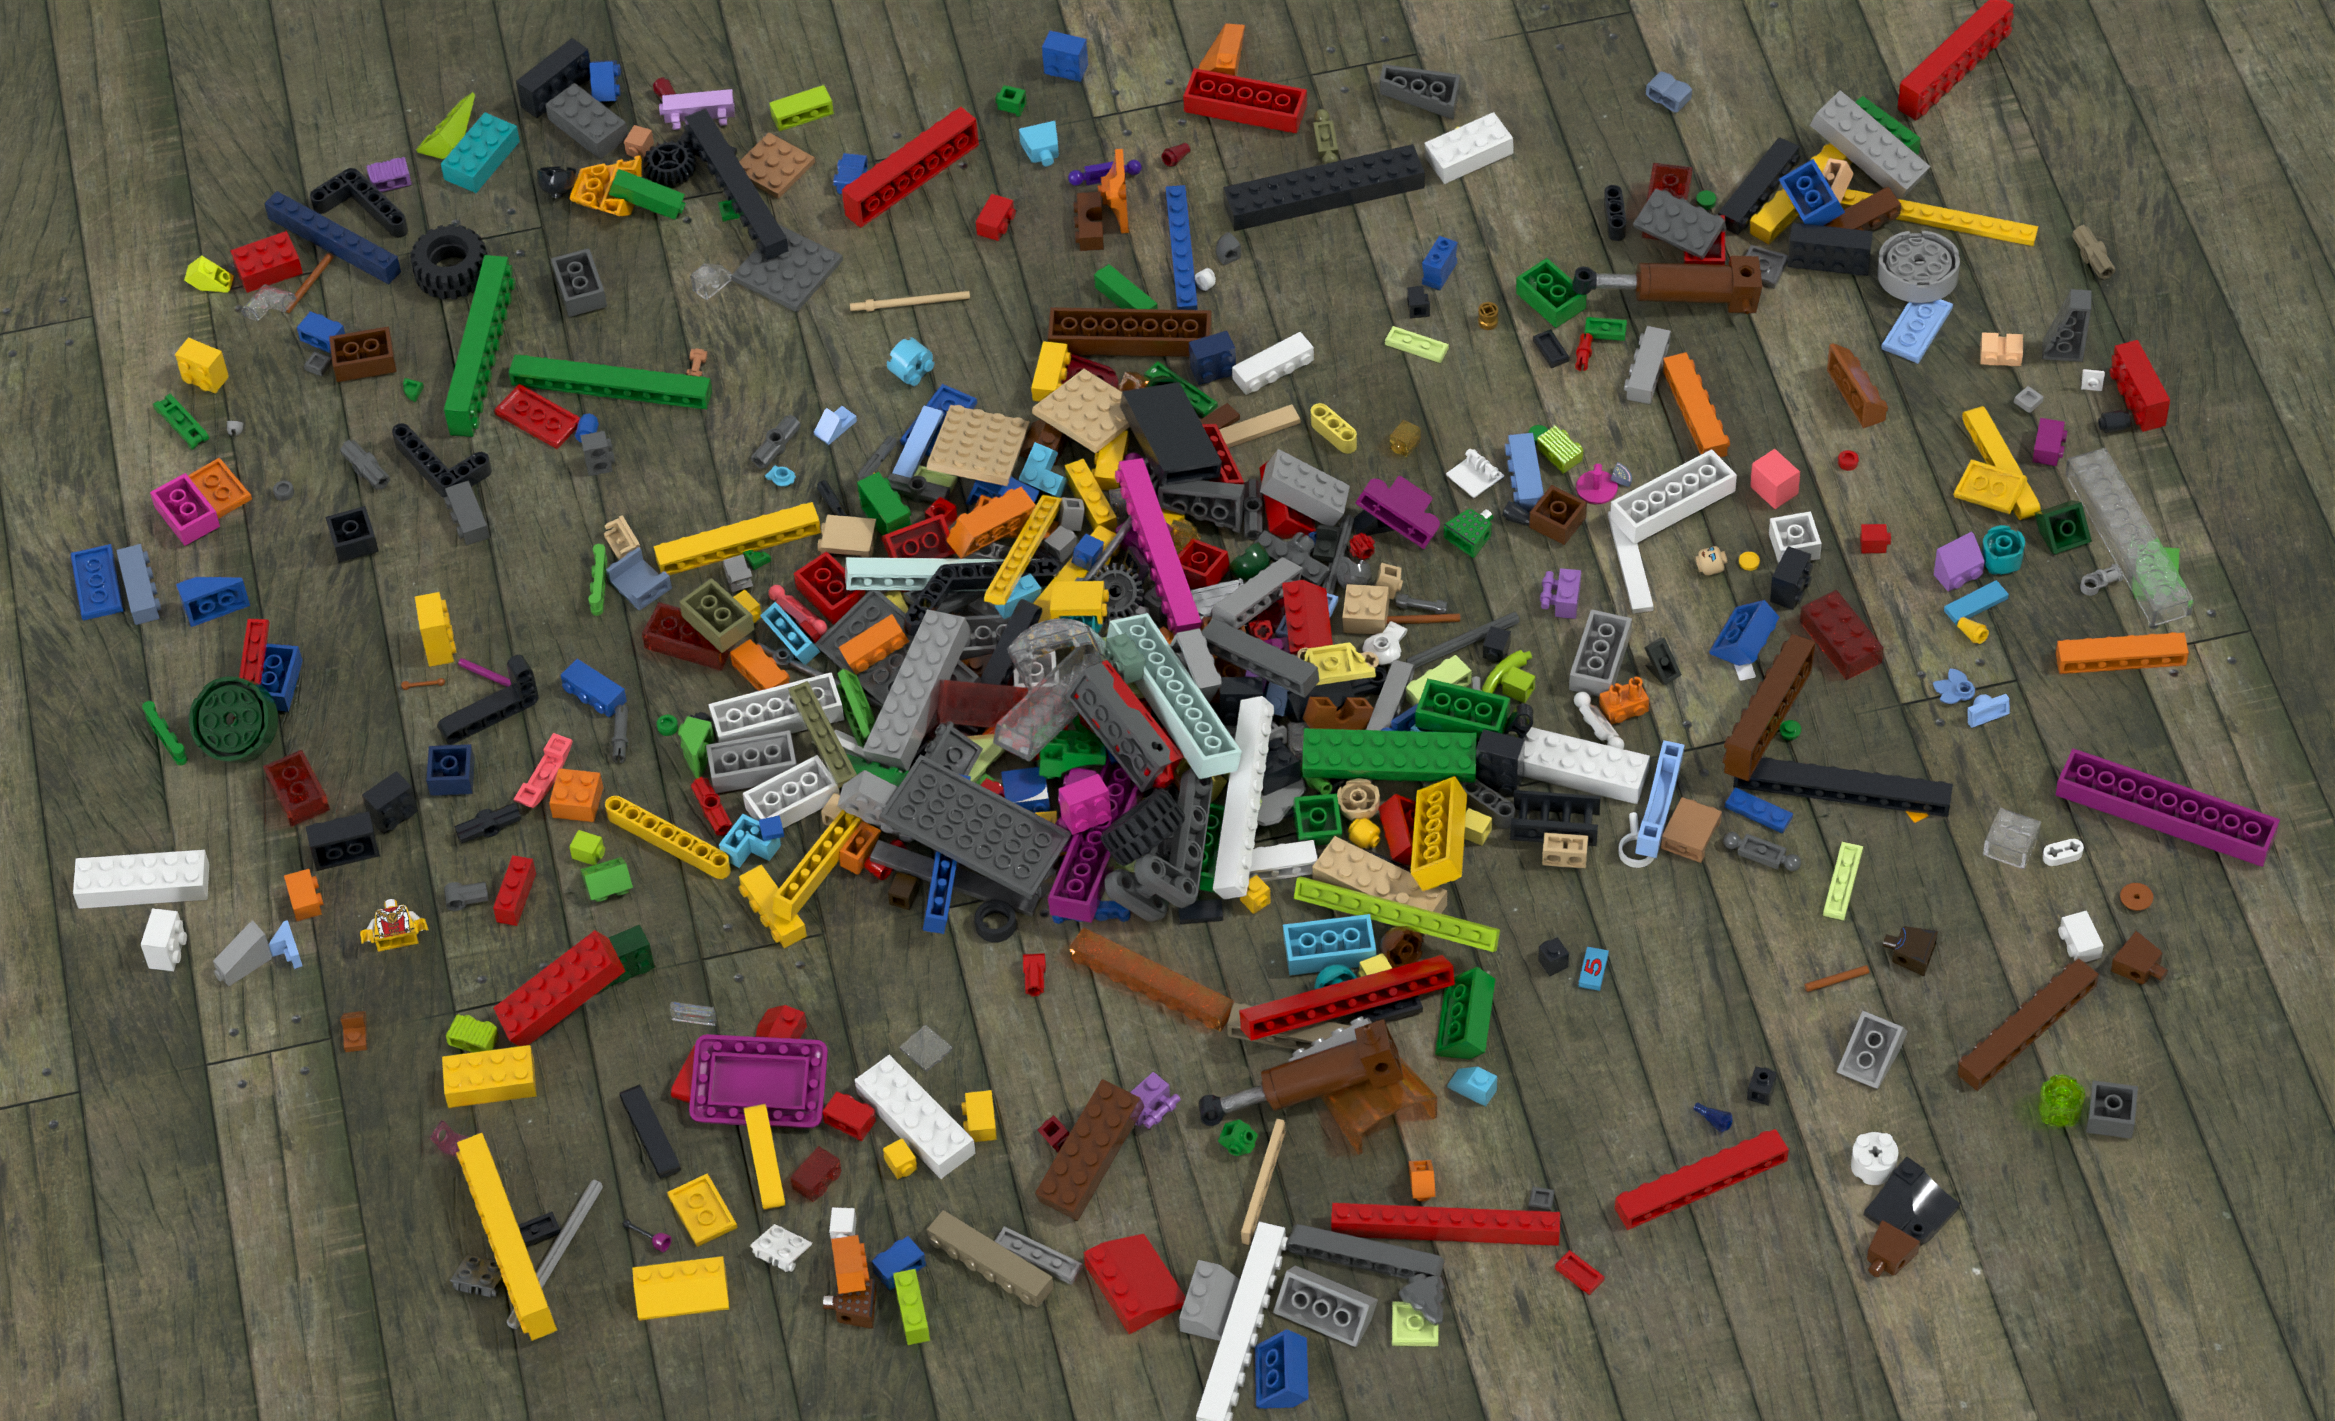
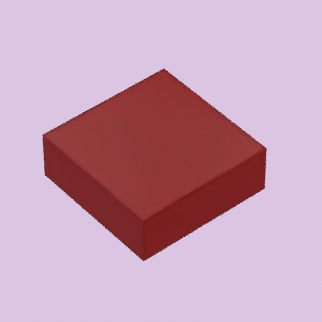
[799,620,821,644]

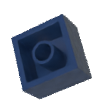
[1189,331,1236,385]
[426,744,475,796]

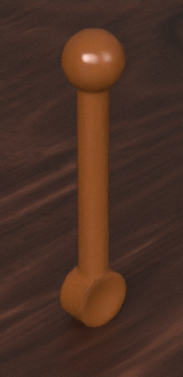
[401,678,445,690]

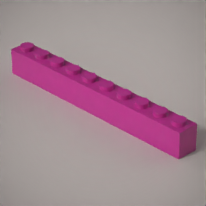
[1115,458,1202,637]

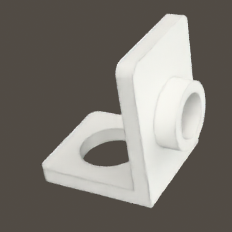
[2081,369,2105,391]

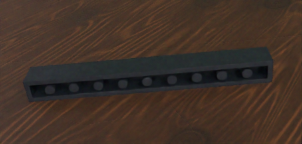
[684,109,789,260]
[1733,758,1953,817]

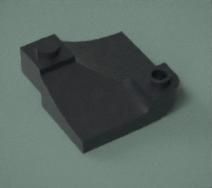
[1864,1156,1960,1245]

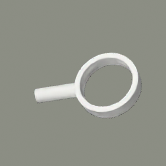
[1619,812,1654,868]

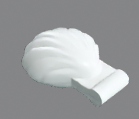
[1362,621,1407,666]

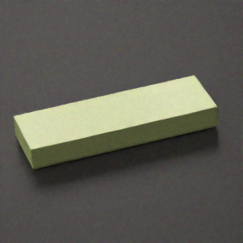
[1385,326,1449,363]

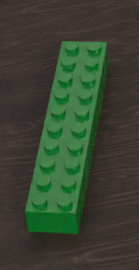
[444,255,515,437]

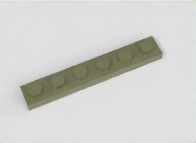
[788,681,857,788]

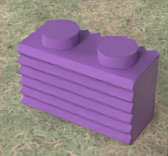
[367,157,412,192]

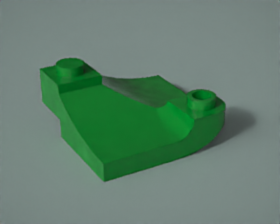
[1039,728,1106,779]

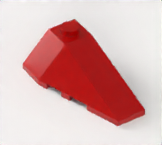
[755,1005,807,1039]

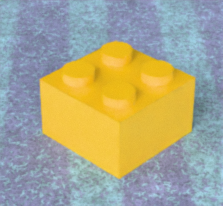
[175,337,229,394]

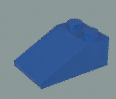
[176,577,250,627]

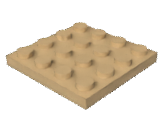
[1032,369,1130,453]

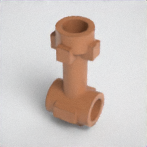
[686,348,707,377]

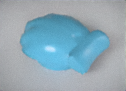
[765,465,796,487]

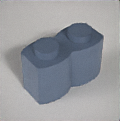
[1646,71,1692,112]

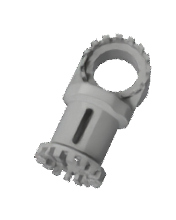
[2080,563,2123,596]

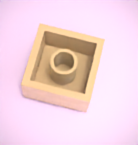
[1342,584,1389,635]

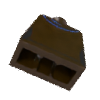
[1883,926,1938,976]

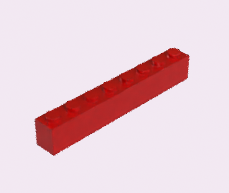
[1615,1129,1789,1230]

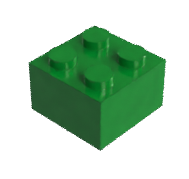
[1293,794,1342,845]

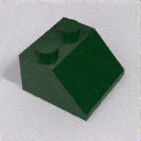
[2035,500,2092,554]

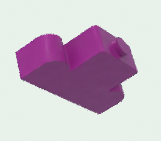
[1355,476,1440,549]

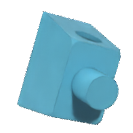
[1019,121,1059,166]

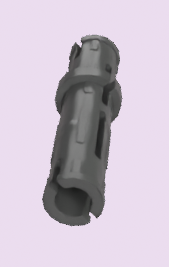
[611,705,629,763]

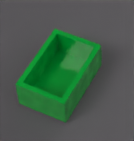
[857,472,912,536]

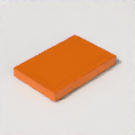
[188,457,252,519]

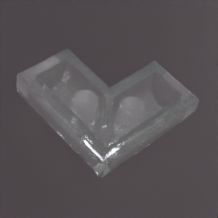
[241,284,297,321]

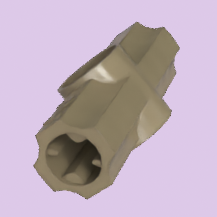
[2072,225,2115,280]

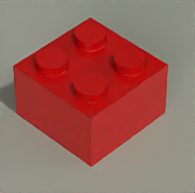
[1178,538,1229,590]

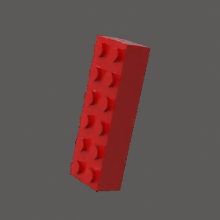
[1183,68,1307,134]
[493,930,625,1047]

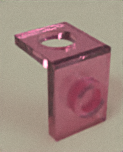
[430,1120,470,1157]

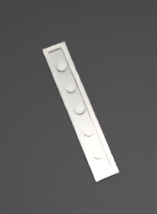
[1608,511,1653,614]

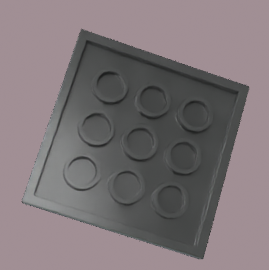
[732,224,843,312]

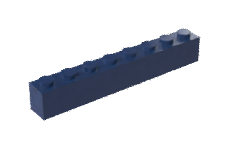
[264,191,401,285]

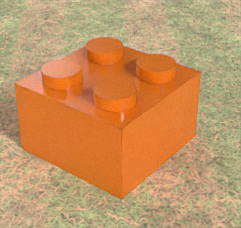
[549,768,603,822]

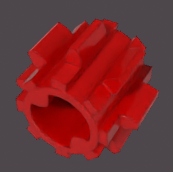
[1349,533,1375,560]

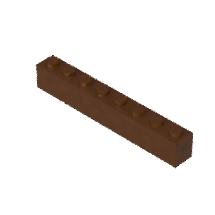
[1958,958,2099,1092]

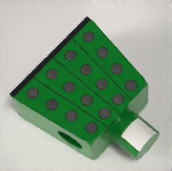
[1444,509,1493,558]

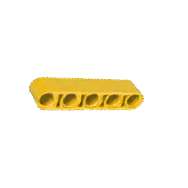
[744,1104,786,1210]

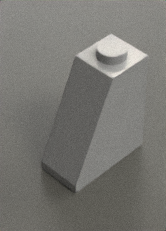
[213,921,272,986]

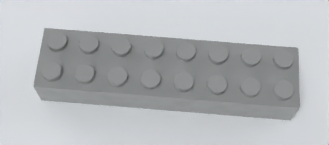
[862,610,972,772]

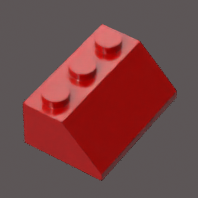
[1378,794,1416,865]

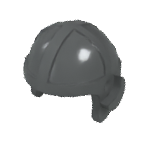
[1336,557,1372,590]

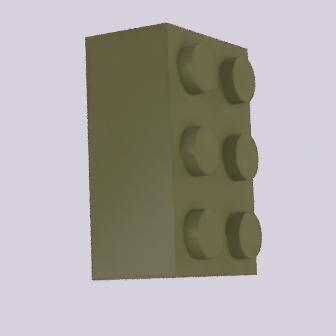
[679,578,754,653]

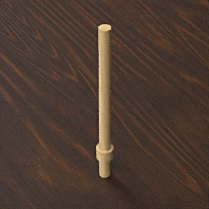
[850,291,970,312]

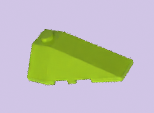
[416,92,475,159]

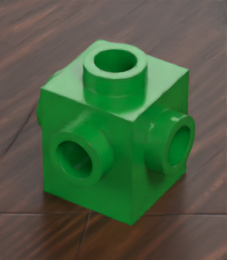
[1218,1119,1258,1156]

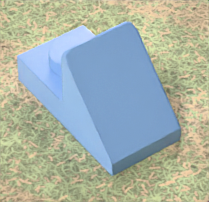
[814,406,857,445]
[269,920,302,969]

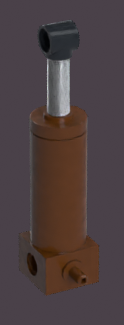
[1572,256,1762,314]
[1198,1019,1404,1126]

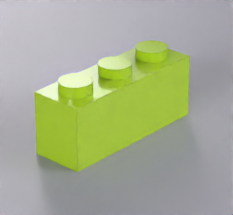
[769,85,834,132]
[893,1269,930,1345]

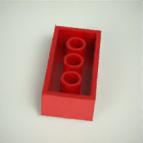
[2109,340,2170,432]

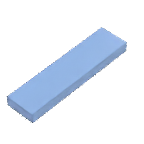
[892,406,944,478]

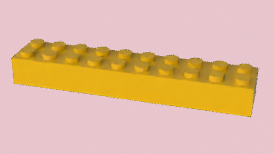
[456,1133,558,1341]

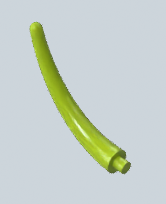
[1481,650,1532,694]

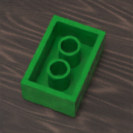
[1516,258,1587,328]

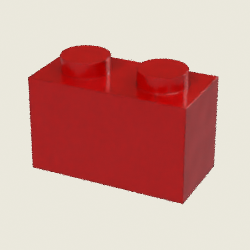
[976,194,1016,241]
[822,1091,876,1141]

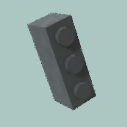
[444,481,490,546]

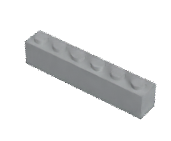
[1211,557,1303,629]

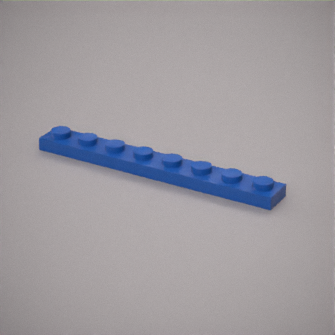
[1166,185,1198,310]

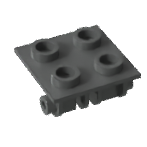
[450,1255,502,1298]

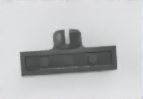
[1254,530,1331,586]

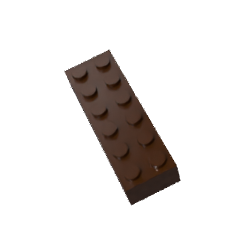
[1035,1079,1145,1221]

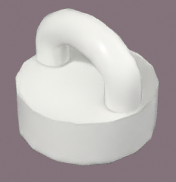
[1195,268,1216,291]

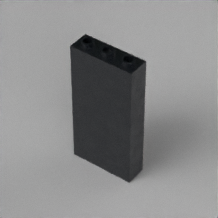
[1120,382,1222,487]

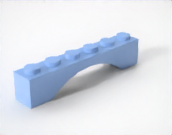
[1635,740,1684,858]

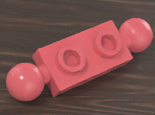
[768,585,827,636]

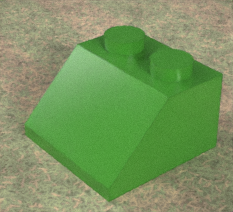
[678,716,715,779]
[580,857,633,902]

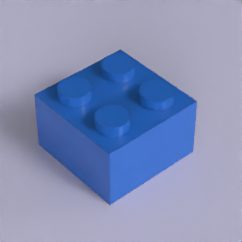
[1042,31,1088,82]

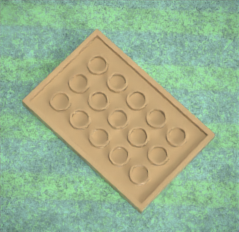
[927,405,1030,486]

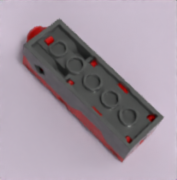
[1066,660,1183,792]

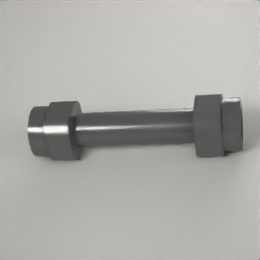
[1396,594,1448,614]

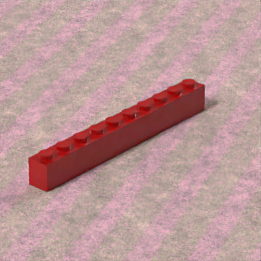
[1239,955,1455,1041]
[1331,1203,1560,1246]

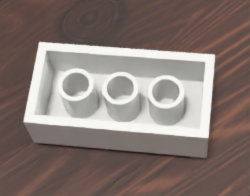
[1425,112,1513,184]
[743,755,840,828]

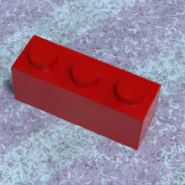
[493,855,536,926]

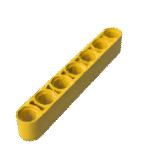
[1962,406,2041,520]
[605,796,731,879]

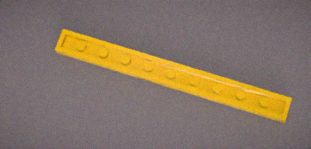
[1840,189,2038,246]
[984,495,1062,605]

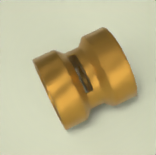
[1478,302,1498,330]

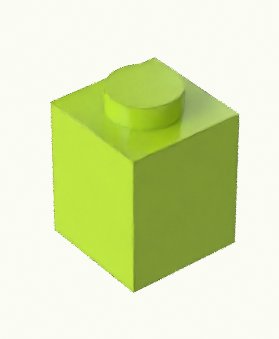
[1501,666,1535,703]
[569,830,605,865]

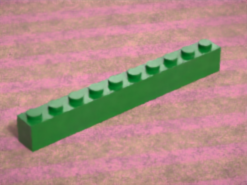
[509,354,712,409]

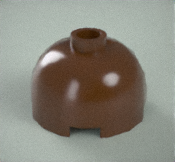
[1380,926,1424,968]

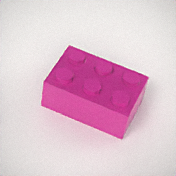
[150,473,220,546]

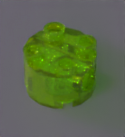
[2037,1074,2085,1127]

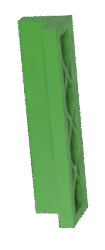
[836,669,876,748]

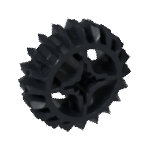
[643,139,696,187]

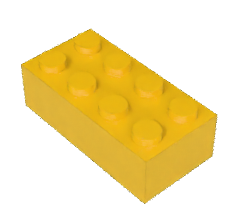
[442,1045,537,1108]

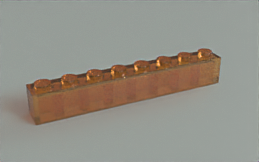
[1070,927,1234,1032]

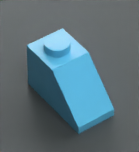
[1447,1067,1497,1107]

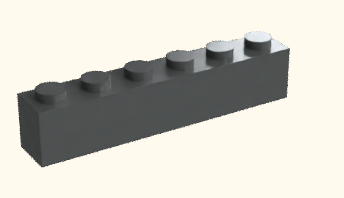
[1201,618,1319,698]

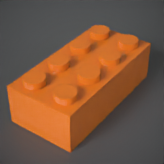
[946,487,1036,559]

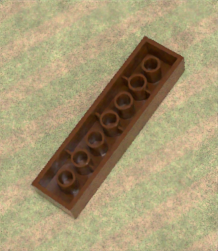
[1048,307,1212,357]
[1722,634,1815,781]

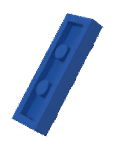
[1725,787,1793,834]

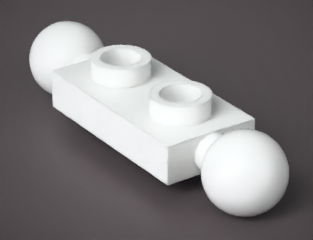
[1574,692,1624,749]

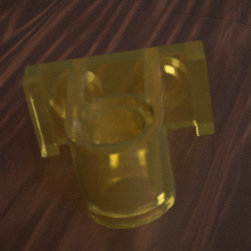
[1171,519,1202,555]

